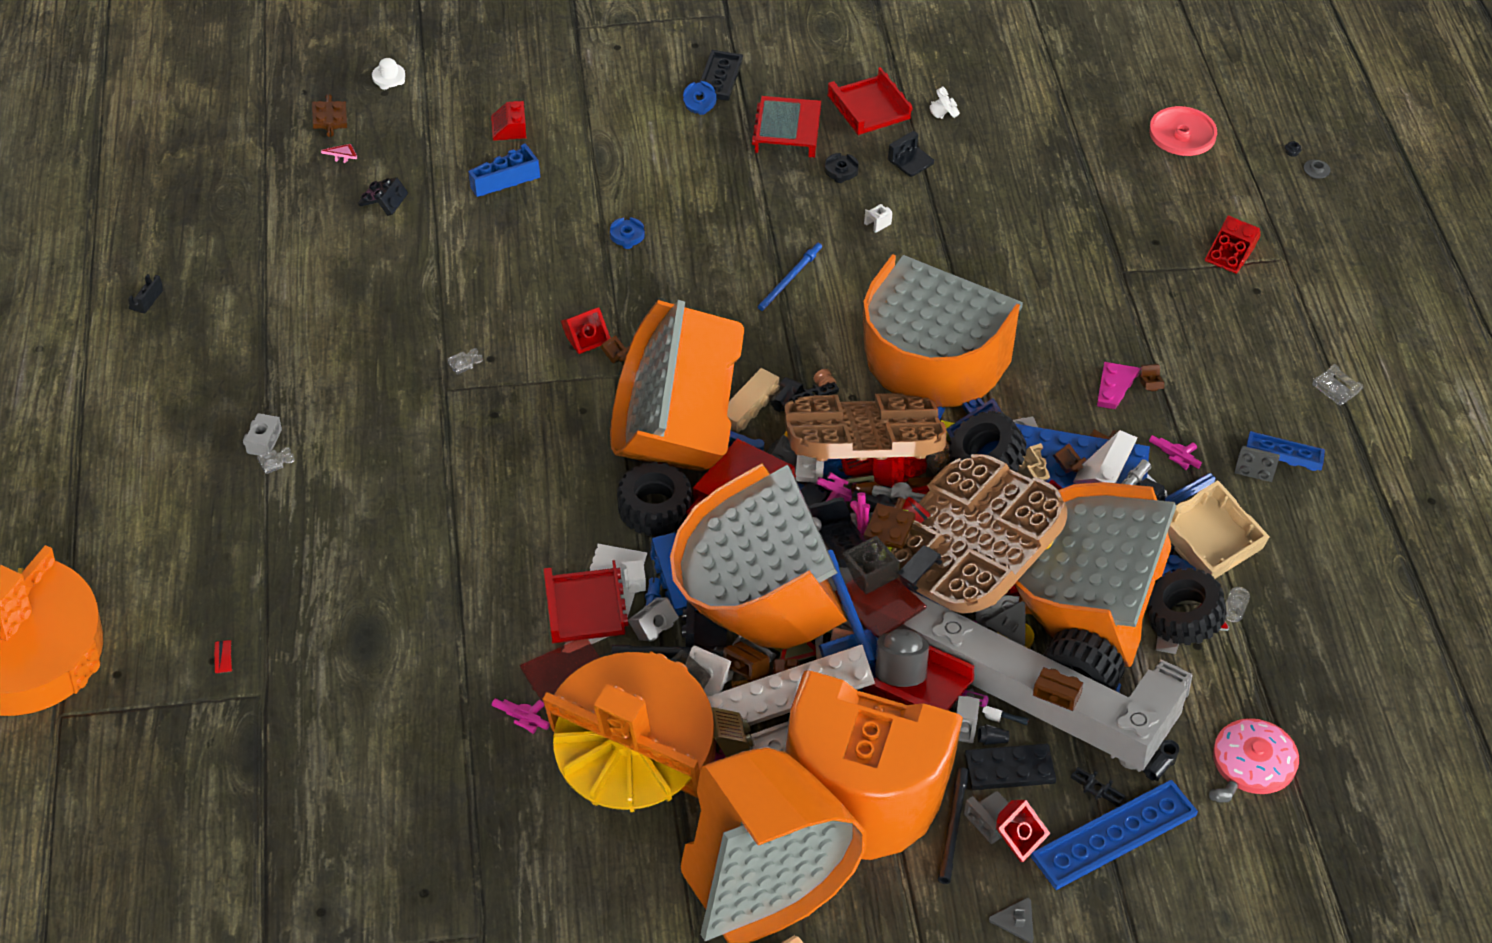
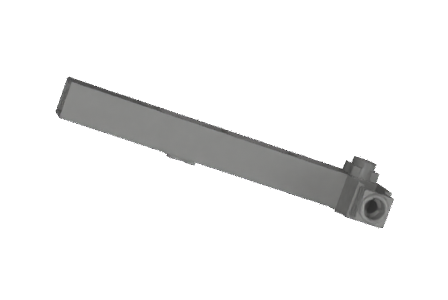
[828,564,1192,772]

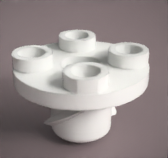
[372,58,405,90]
[930,87,960,119]

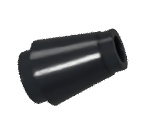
[977,724,1010,745]

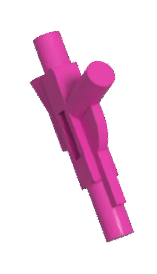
[1149,435,1202,470]
[816,472,852,502]
[850,492,870,541]
[492,698,550,734]

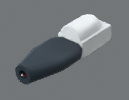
[982,706,1029,726]

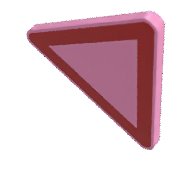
[321,144,357,163]

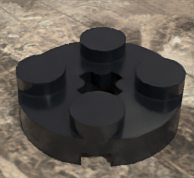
[825,153,858,183]

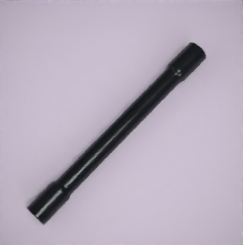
[611,645,727,657]
[937,768,969,884]

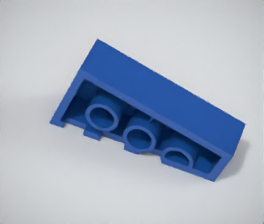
[468,143,540,197]
[650,533,697,616]

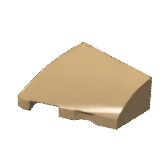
[1017,443,1050,482]

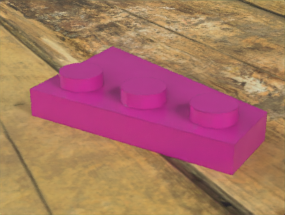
[1097,362,1141,409]

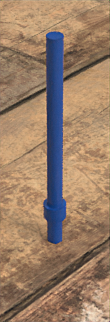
[758,243,822,311]

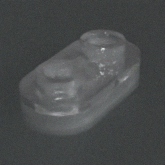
[1225,587,1250,622]

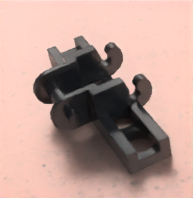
[791,382,839,403]
[1071,767,1125,806]

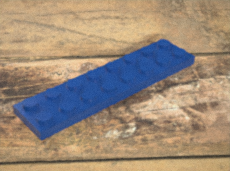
[1031,780,1198,890]

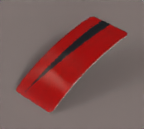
[902,497,931,523]
[214,640,232,673]

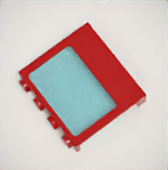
[752,96,821,158]

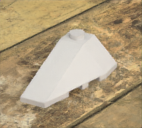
[1073,430,1137,484]

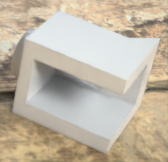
[864,204,892,233]
[621,560,646,593]

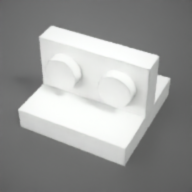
[795,455,824,485]
[686,646,734,697]

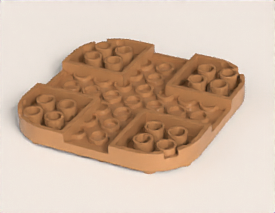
[785,393,946,461]
[879,454,1067,613]

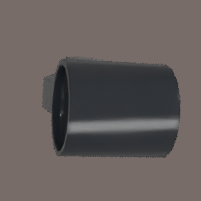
[770,377,803,412]
[1143,740,1179,781]

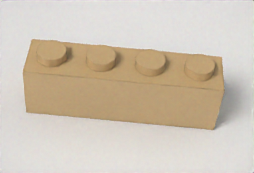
[727,368,780,433]

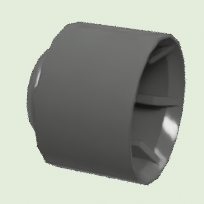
[875,629,929,687]

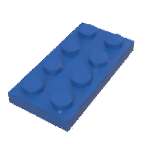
[1247,431,1325,471]

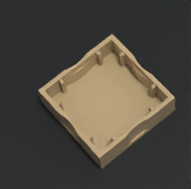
[1168,480,1270,579]

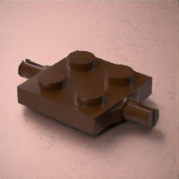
[312,94,347,137]
[864,497,916,557]

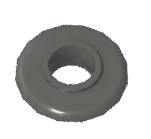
[1304,159,1331,179]

